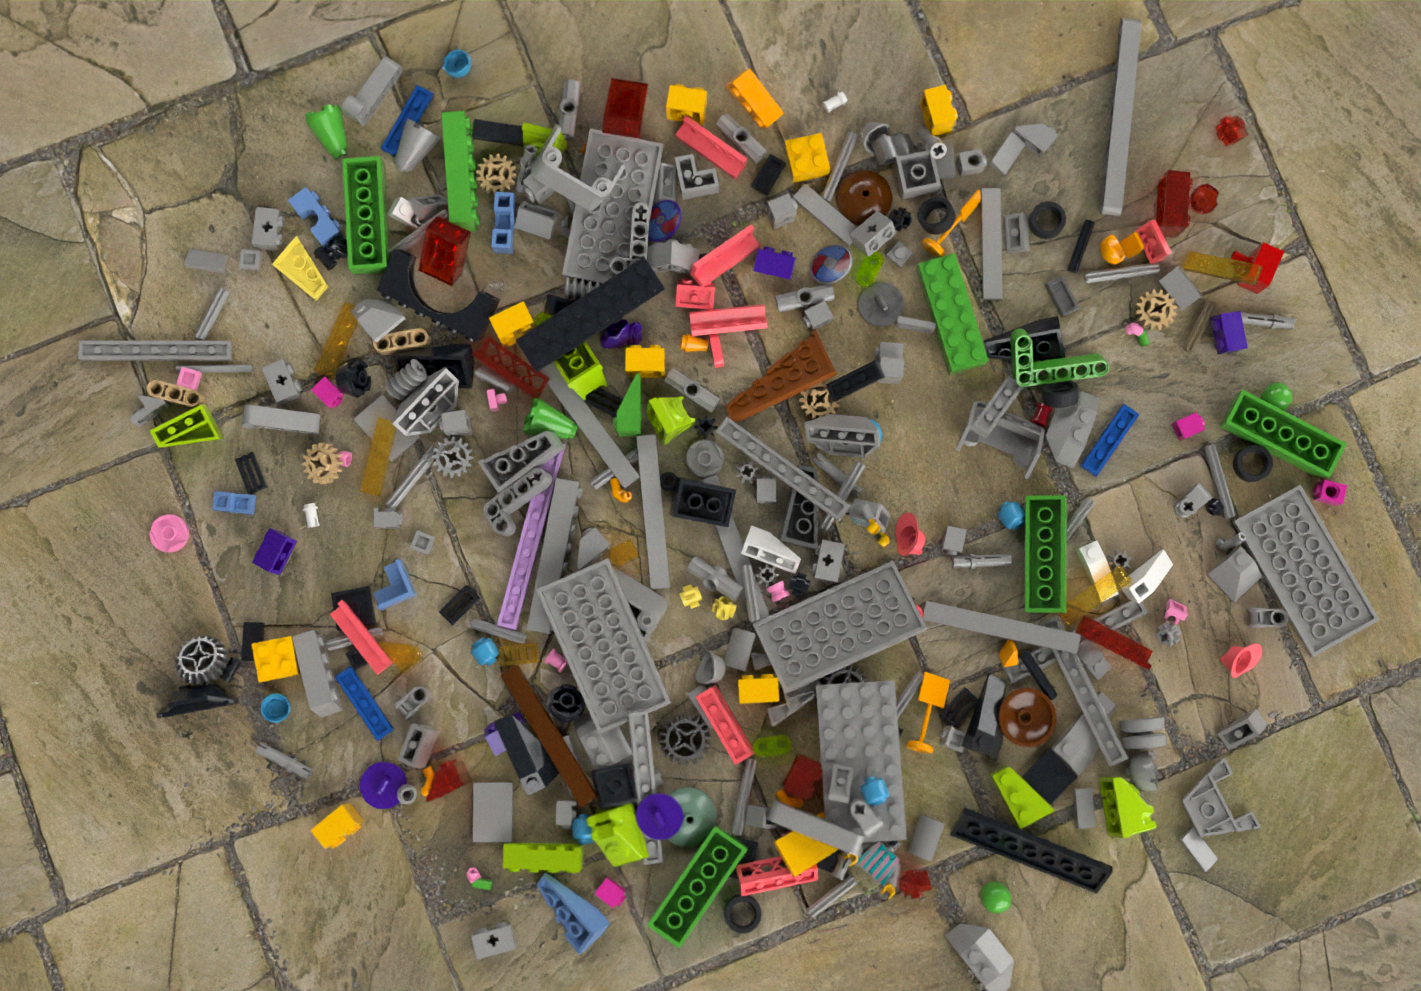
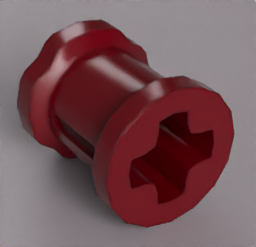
[1030,403,1053,427]

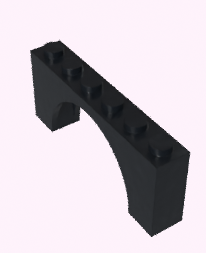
[377,249,500,342]

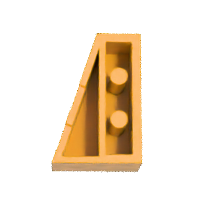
[725,68,784,129]

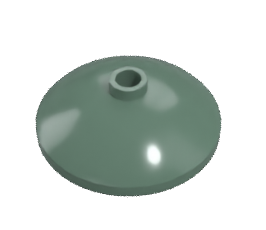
[668,787,716,847]

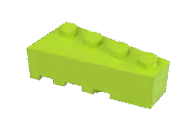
[503,842,584,873]

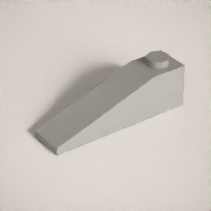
[1049,692,1116,776]

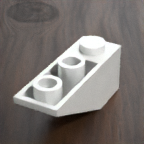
[387,197,450,242]
[1119,549,1173,603]

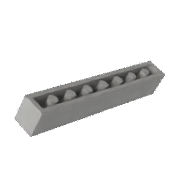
[527,478,583,634]

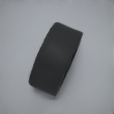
[917,197,956,235]
[1028,201,1066,239]
[1041,381,1079,408]
[1233,445,1273,482]
[724,894,762,934]

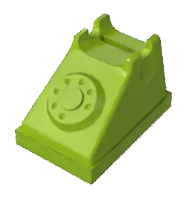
[522,122,567,169]
[554,342,608,400]
[645,396,695,446]
[1098,776,1156,838]
[586,804,649,867]

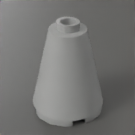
[394,118,441,173]

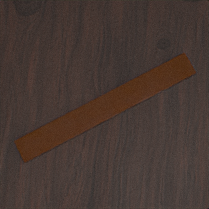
[501,665,597,807]

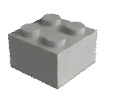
[893,151,941,200]

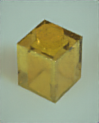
[609,539,640,567]

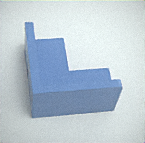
[373,559,417,611]

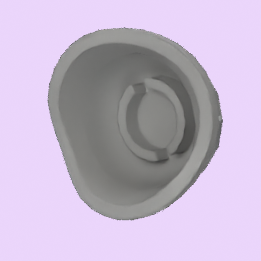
[860,122,889,155]
[696,650,726,684]

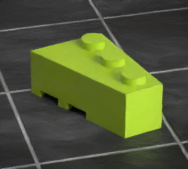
[149,404,224,448]
[989,766,1055,829]

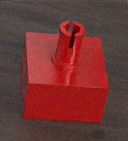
[1230,242,1285,294]

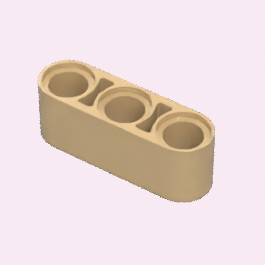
[373,328,431,355]
[147,380,206,409]

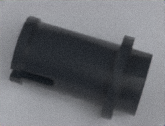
[313,246,337,271]
[220,657,242,683]

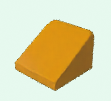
[1120,232,1145,258]
[999,639,1018,667]

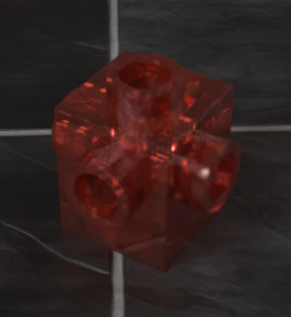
[1215,115,1249,146]
[899,869,932,899]

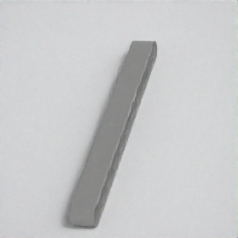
[1100,18,1141,216]

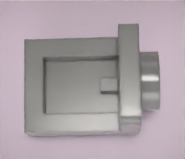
[939,726,966,753]

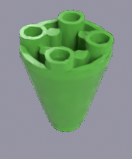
[305,104,347,159]
[522,397,578,439]

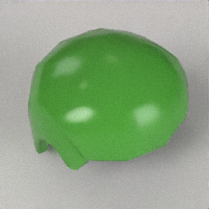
[1260,382,1292,411]
[980,881,1012,914]

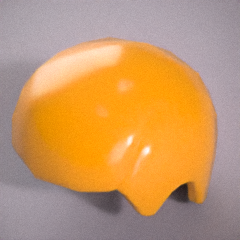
[1099,234,1125,264]

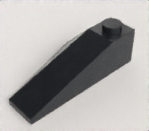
[983,316,1065,361]
[392,344,475,389]
[961,674,1006,761]
[494,713,560,796]

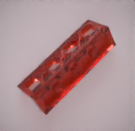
[472,337,550,398]
[1075,615,1153,670]

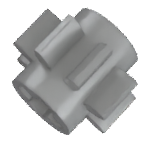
[736,461,759,485]
[1108,549,1132,573]
[755,563,779,588]
[1156,621,1182,647]

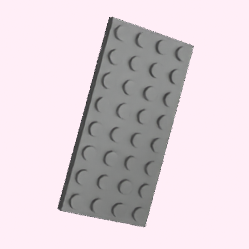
[562,128,664,284]
[1232,485,1380,657]
[537,558,671,734]
[753,561,927,694]
[816,680,907,845]

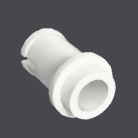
[822,91,848,113]
[302,503,320,528]

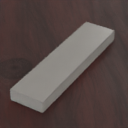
[793,184,857,247]
[970,375,1023,439]

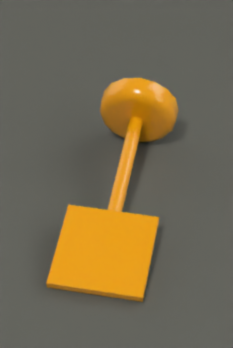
[921,189,981,258]
[906,672,950,754]

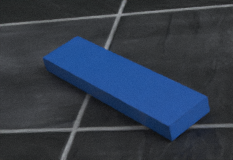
[381,85,434,157]
[1080,404,1140,477]
[335,666,394,741]

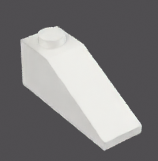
[741,525,801,574]
[1075,540,1119,602]

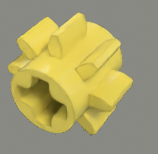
[679,584,703,609]
[711,596,737,620]

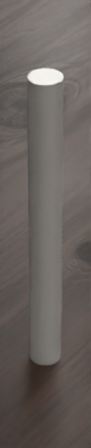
[176,364,254,373]

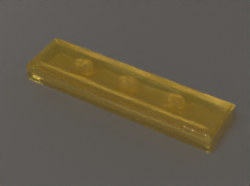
[1183,251,1262,285]
[314,302,358,378]
[360,417,397,496]
[1060,565,1133,626]

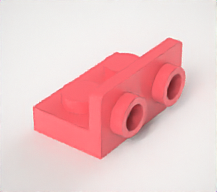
[1135,219,1172,264]
[675,278,715,310]

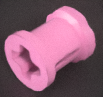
[544,648,568,673]

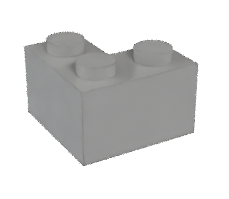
[675,154,719,200]
[647,239,699,274]
[874,342,904,384]

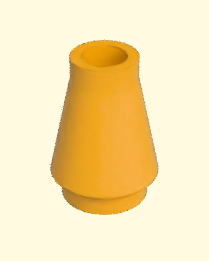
[680,333,708,352]

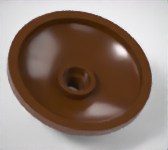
[836,170,893,225]
[998,688,1056,747]

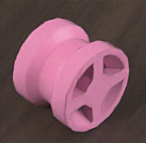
[766,581,790,603]

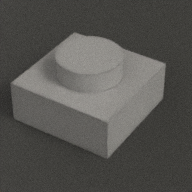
[886,241,913,268]
[239,249,262,271]
[410,531,436,555]

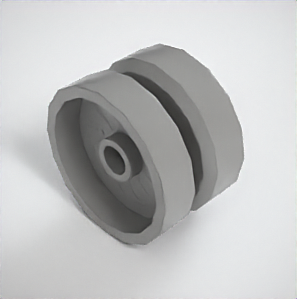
[1120,717,1167,750]

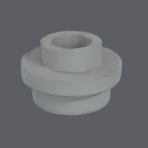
[397,784,417,804]

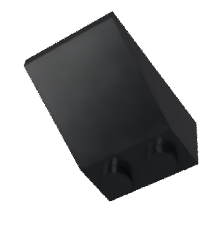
[669,477,736,527]

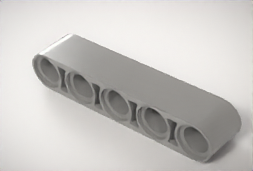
[767,800,865,855]

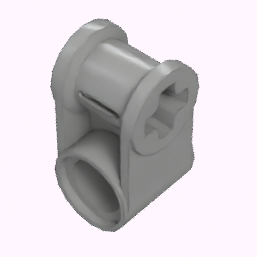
[1175,483,1213,518]
[1248,608,1288,628]
[393,686,431,721]
[849,798,884,838]

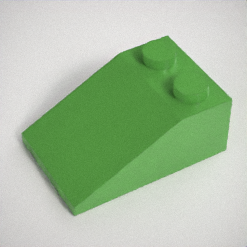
[613,374,642,437]

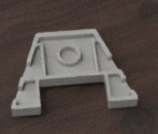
[750,653,821,727]
[1180,758,1261,837]

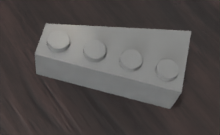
[478,431,565,493]
[292,630,343,718]

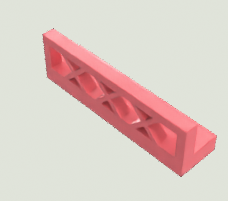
[675,116,747,180]
[690,224,760,288]
[689,304,768,336]
[330,600,393,675]
[696,685,755,765]
[736,856,818,896]

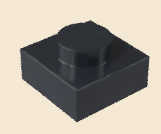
[346,648,368,671]

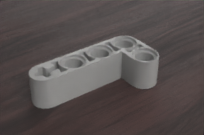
[342,57,403,126]
[609,202,650,277]
[241,405,321,435]
[483,468,552,537]

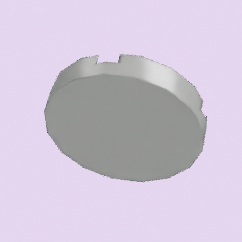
[686,439,724,478]

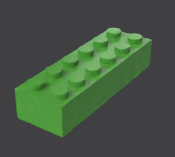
[442,111,480,233]
[342,156,390,275]
[916,253,989,376]
[1219,390,1347,480]
[1025,495,1067,614]
[647,824,748,949]

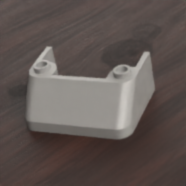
[531,124,625,210]
[956,401,1045,479]
[612,566,668,644]

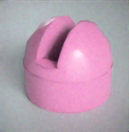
[337,451,352,467]

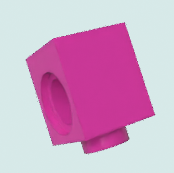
[311,377,345,409]
[1171,412,1205,441]
[1313,480,1347,506]
[594,876,626,908]

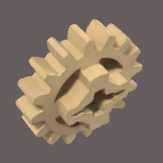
[476,154,518,195]
[1134,289,1177,331]
[799,380,841,420]
[302,443,343,484]

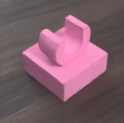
[176,367,202,391]
[487,389,508,412]
[1165,599,1188,624]

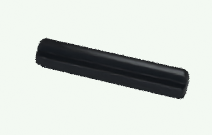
[1067,219,1095,273]
[1019,650,1057,700]

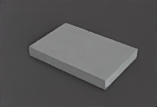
[354,394,420,462]
[473,782,513,842]

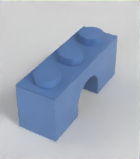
[288,187,343,248]
[491,192,516,254]

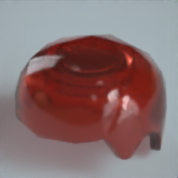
[1189,183,1219,215]

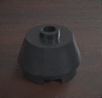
[335,359,371,398]
[547,684,585,723]

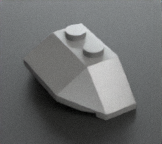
[392,367,459,436]
[1045,391,1100,468]
[804,414,880,458]
[572,712,632,769]
[944,923,1014,991]

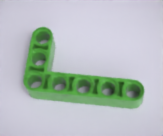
[1011,328,1109,387]

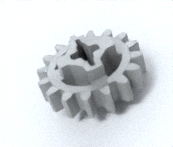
[431,437,473,478]

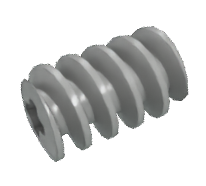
[564,276,600,301]
[385,359,427,400]

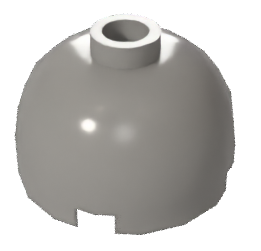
[1126,751,1158,791]

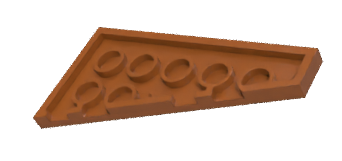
[725,329,837,423]

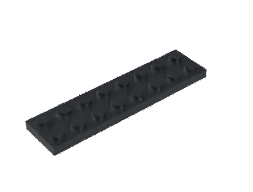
[515,257,665,373]
[950,807,1113,894]

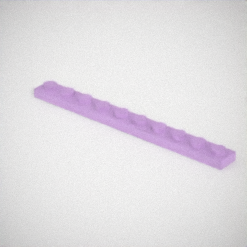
[497,444,566,630]

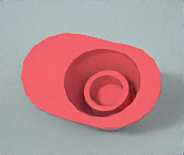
[895,513,925,556]
[1220,643,1262,678]

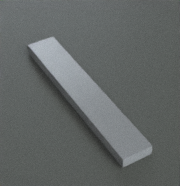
[981,188,1002,300]

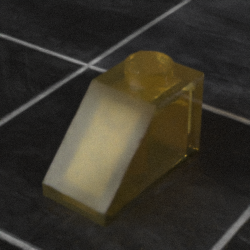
[379,642,424,674]

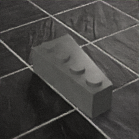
[778,465,818,550]

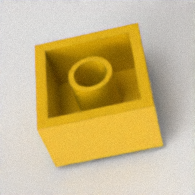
[666,84,707,125]
[919,84,958,136]
[784,133,830,183]
[489,301,536,346]
[625,345,665,378]
[252,636,300,682]
[738,674,779,704]
[310,803,364,849]

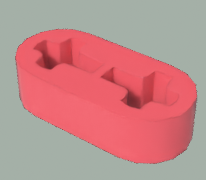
[709,333,724,368]

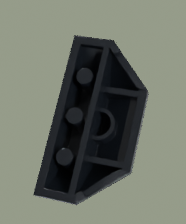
[156,682,239,718]

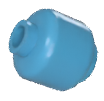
[998,501,1025,530]
[470,637,499,666]
[860,775,889,807]
[572,814,594,844]

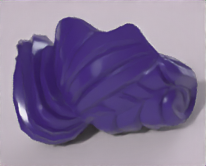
[600,319,643,349]

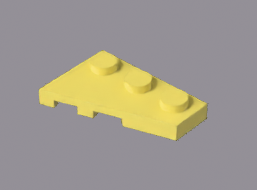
[272,236,329,301]

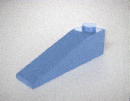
[537,873,610,955]

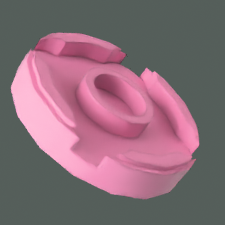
[149,514,189,553]

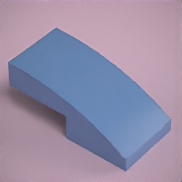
[212,491,256,515]

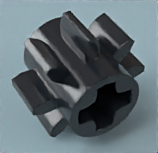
[888,207,912,232]
[327,236,348,260]
[694,415,718,440]
[788,572,810,597]

